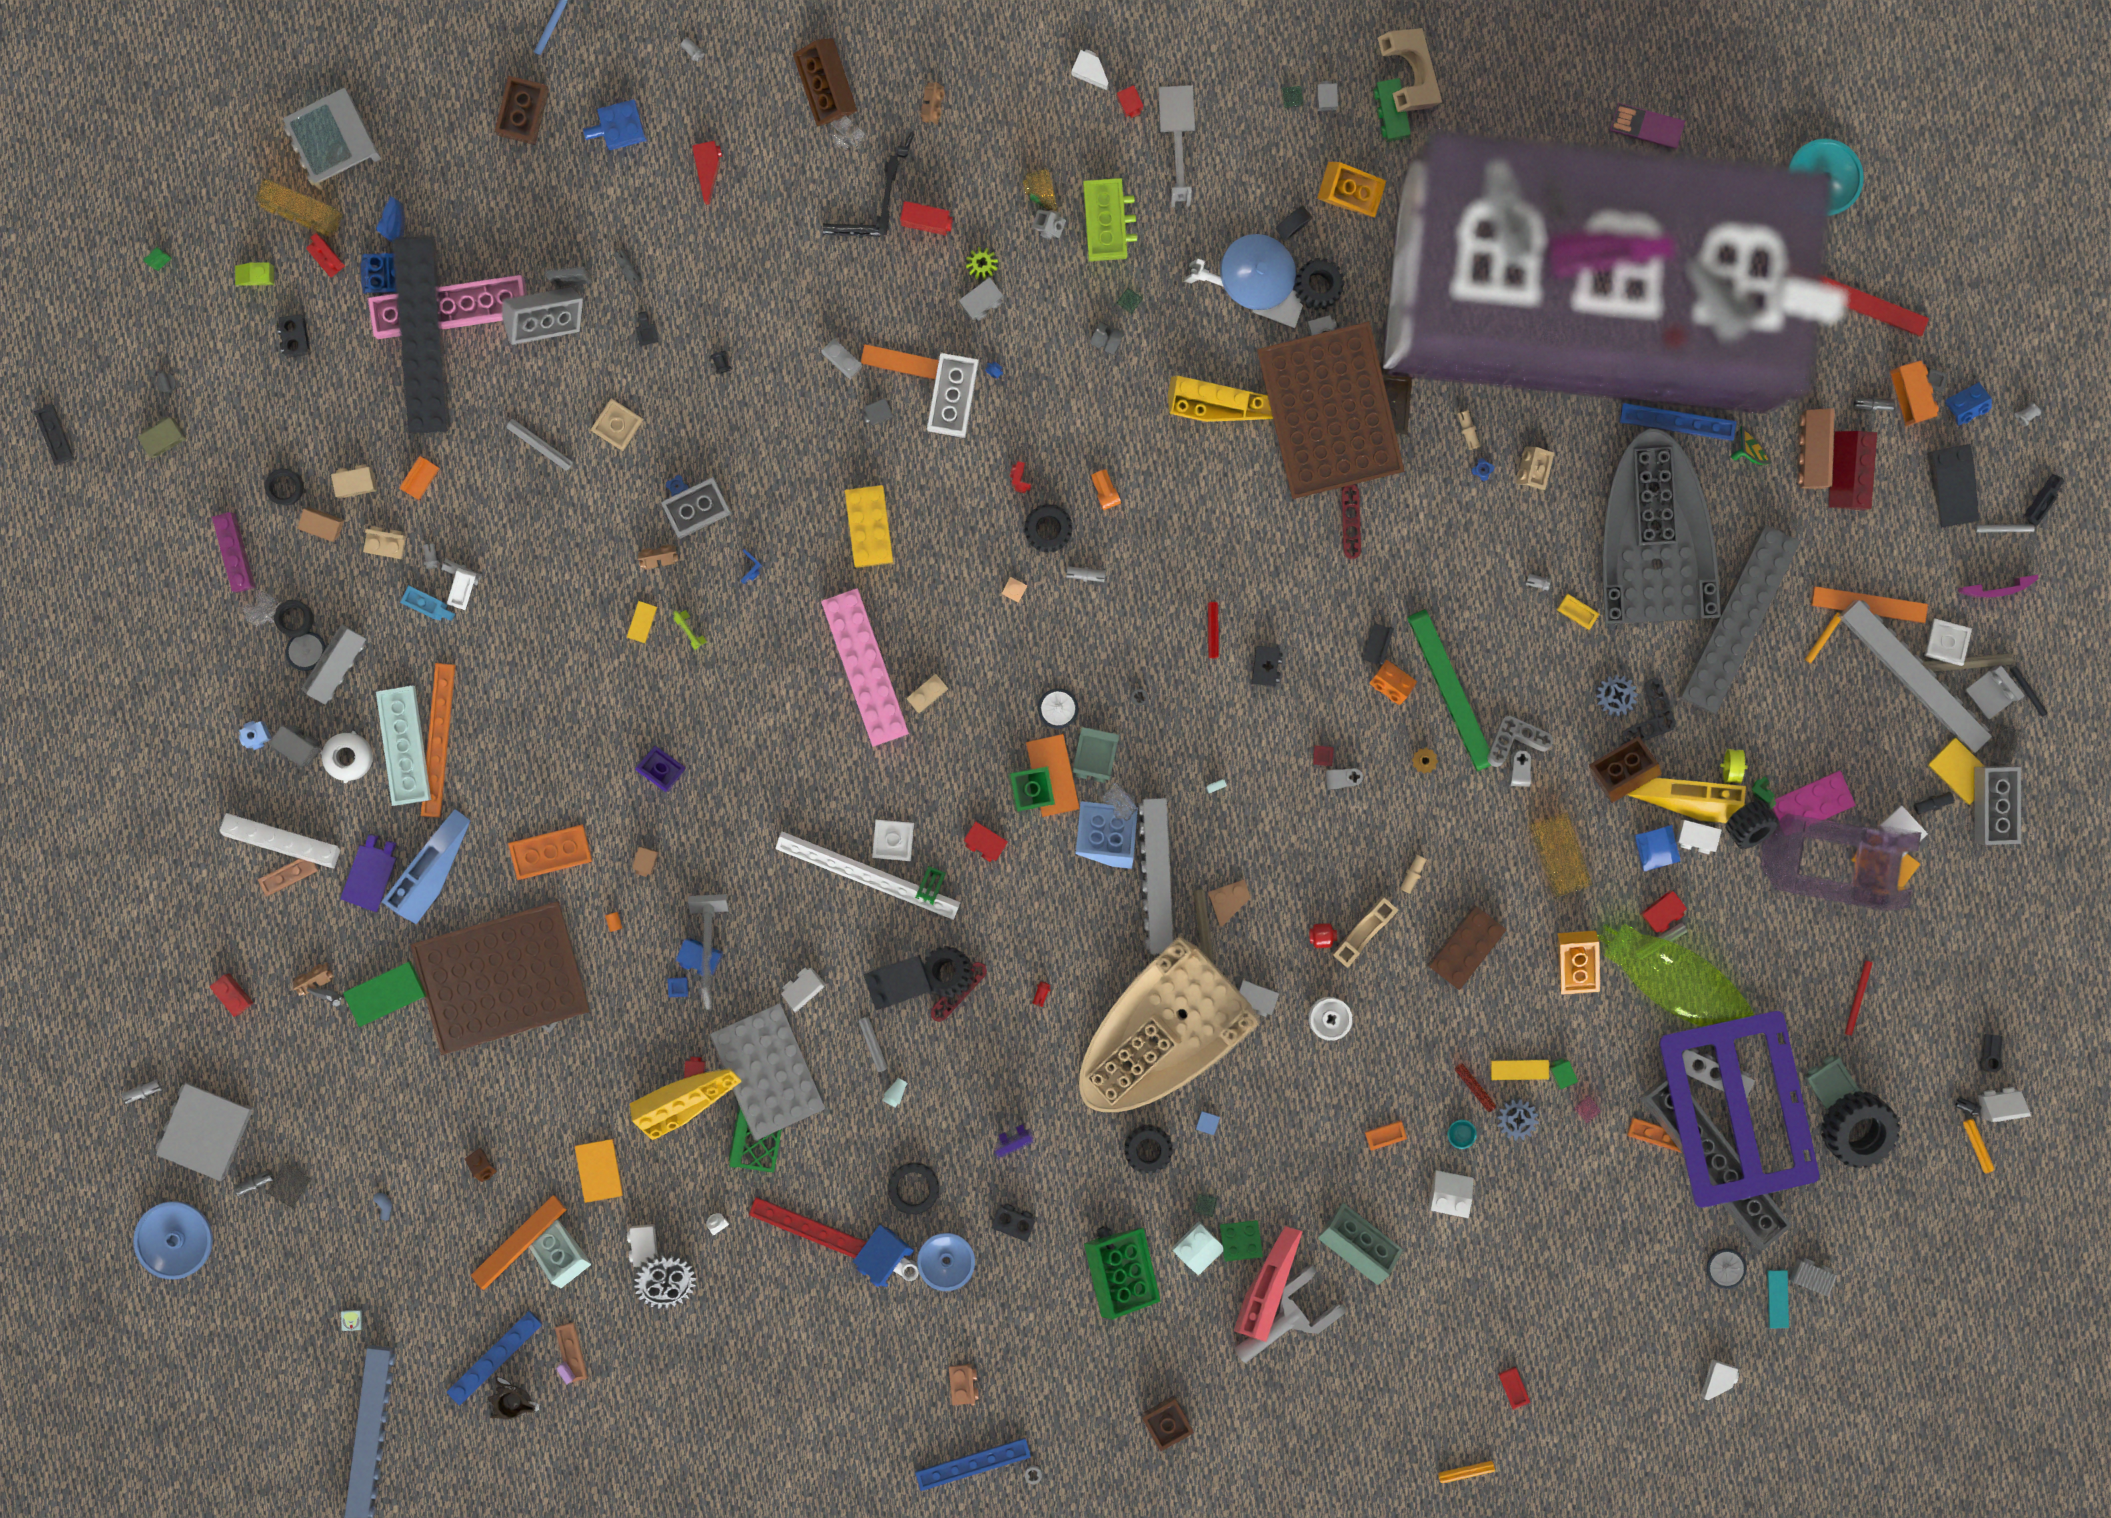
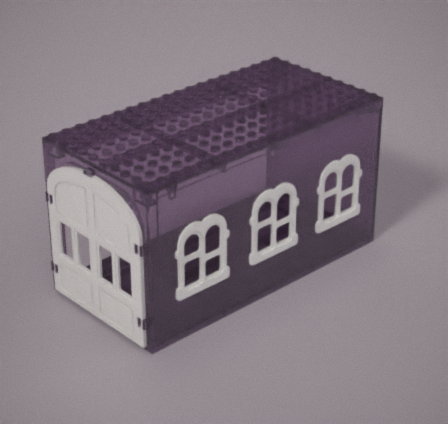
[1383,131,1833,414]

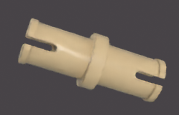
[1457,410,1481,450]
[1399,854,1427,894]

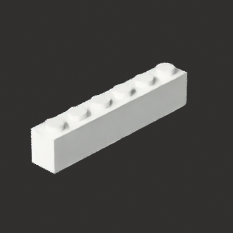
[220,813,340,869]

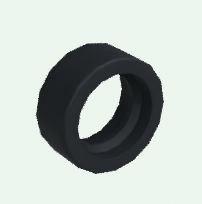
[1275,206,1312,240]
[264,468,304,506]
[274,600,314,638]

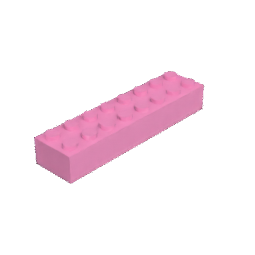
[368,275,527,339]
[821,588,909,747]

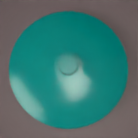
[1786,139,1864,216]

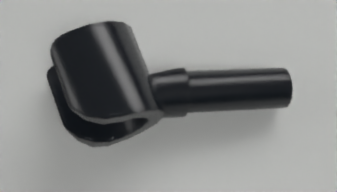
[897,132,915,158]

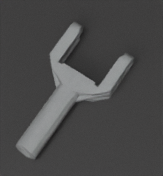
[1234,1264,1347,1363]

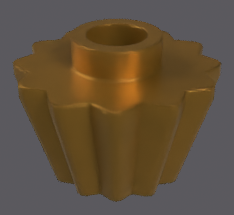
[1412,748,1438,774]

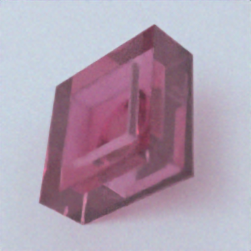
[1574,1096,1601,1123]

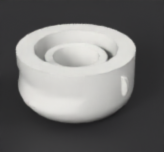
[321,731,373,783]

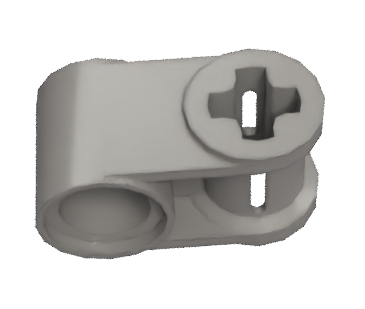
[1509,750,1531,787]
[1325,768,1363,790]

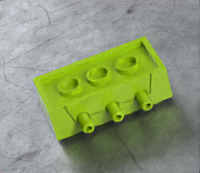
[1083,178,1137,261]

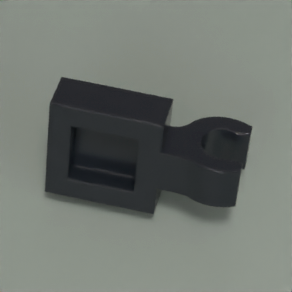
[636,311,659,347]

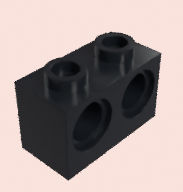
[276,314,311,358]
[991,1203,1036,1242]

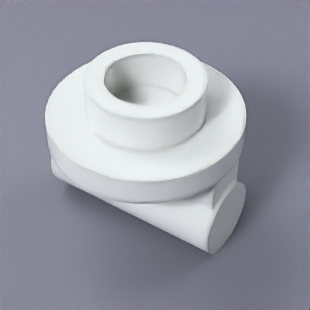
[706,1213,729,1235]

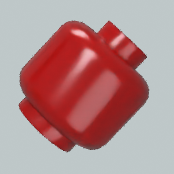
[1309,923,1337,948]

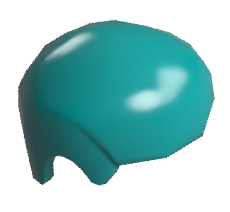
[1447,1119,1477,1149]

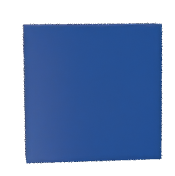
[667,977,688,998]

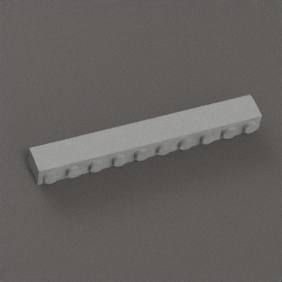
[1838,600,1992,753]

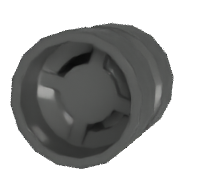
[1090,321,1124,355]

